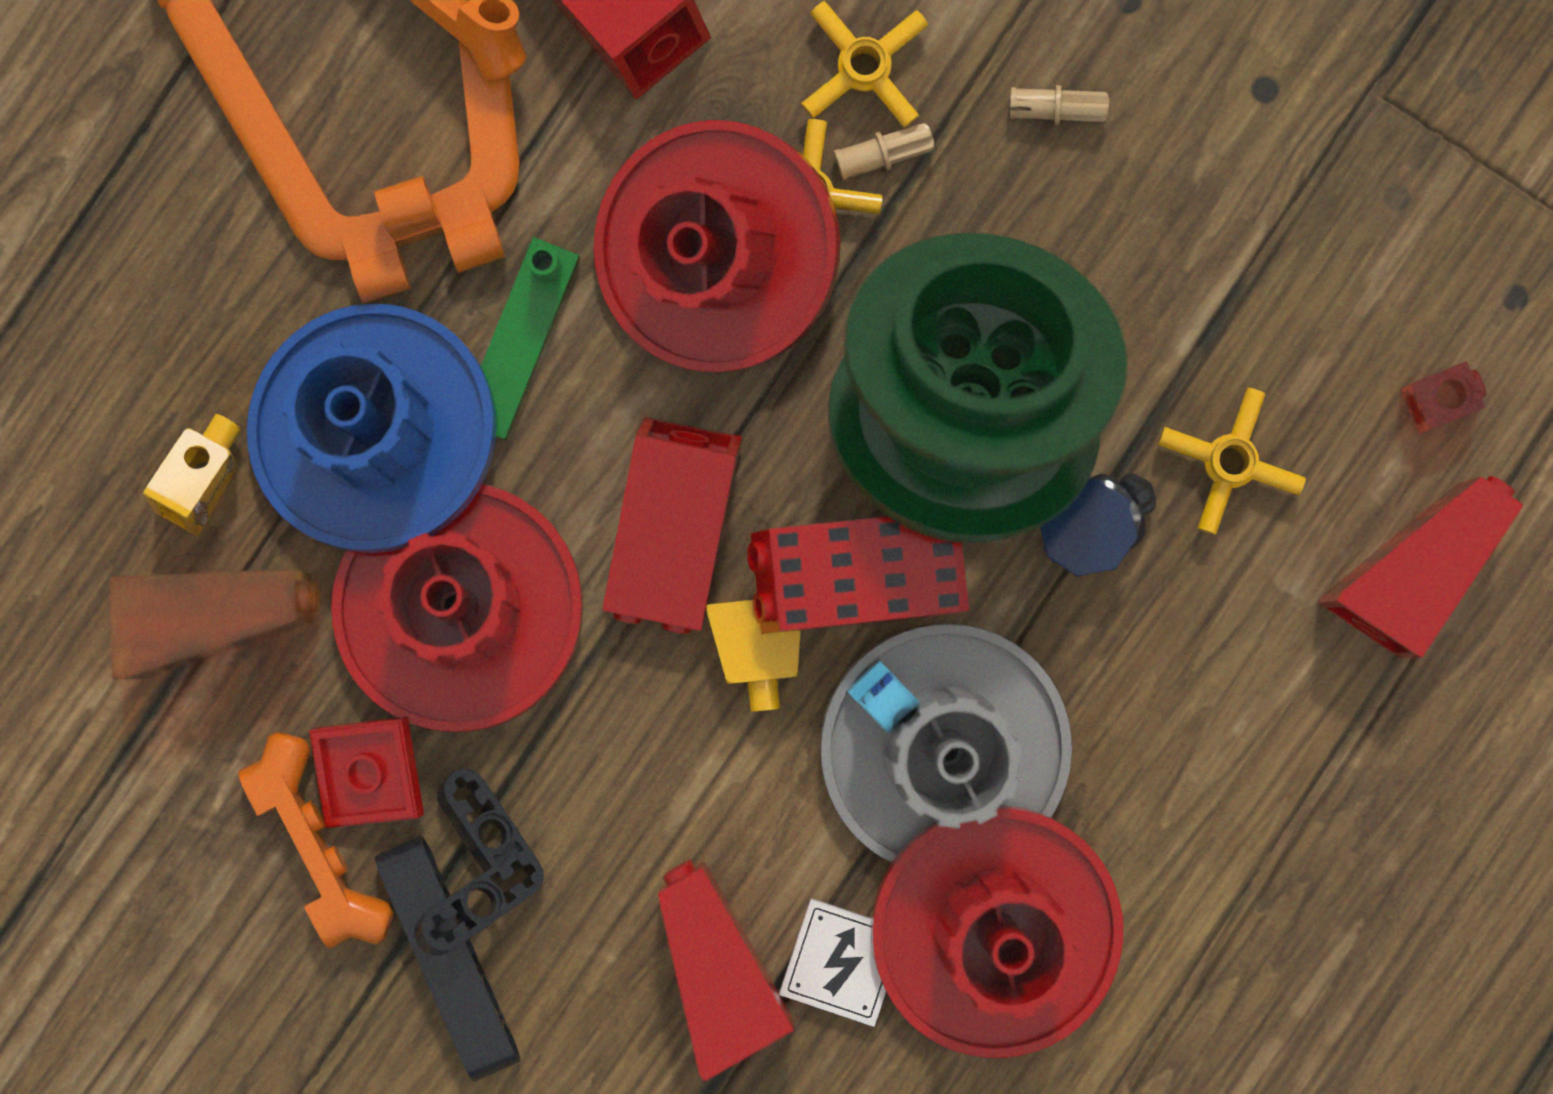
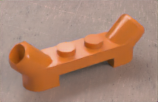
[410,0,527,80]
[238,731,395,949]

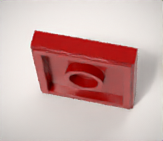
[309,716,424,828]

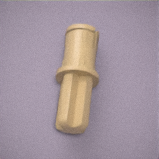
[1010,85,1109,125]
[834,123,934,181]

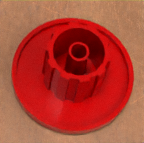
[594,120,841,372]
[331,484,583,733]
[871,805,1124,1058]

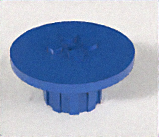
[247,304,497,553]

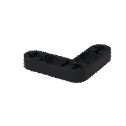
[414,769,544,956]

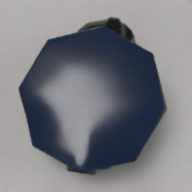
[1040,473,1156,577]

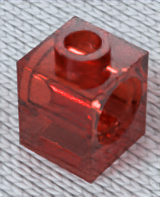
[1400,361,1486,434]

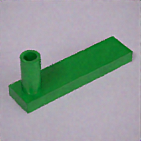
[481,237,580,441]

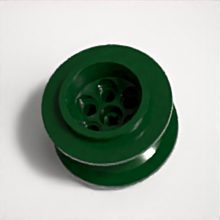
[828,233,1127,543]

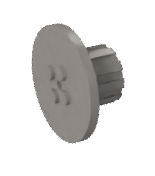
[820,623,1072,862]

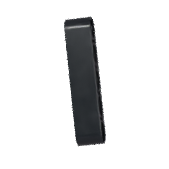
[375,835,521,1082]

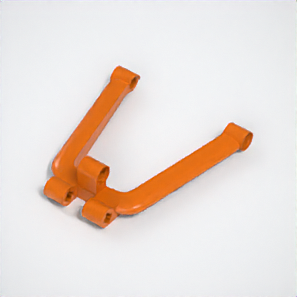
[157,0,520,304]

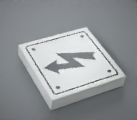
[779,898,886,1027]

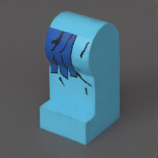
[846,659,919,733]

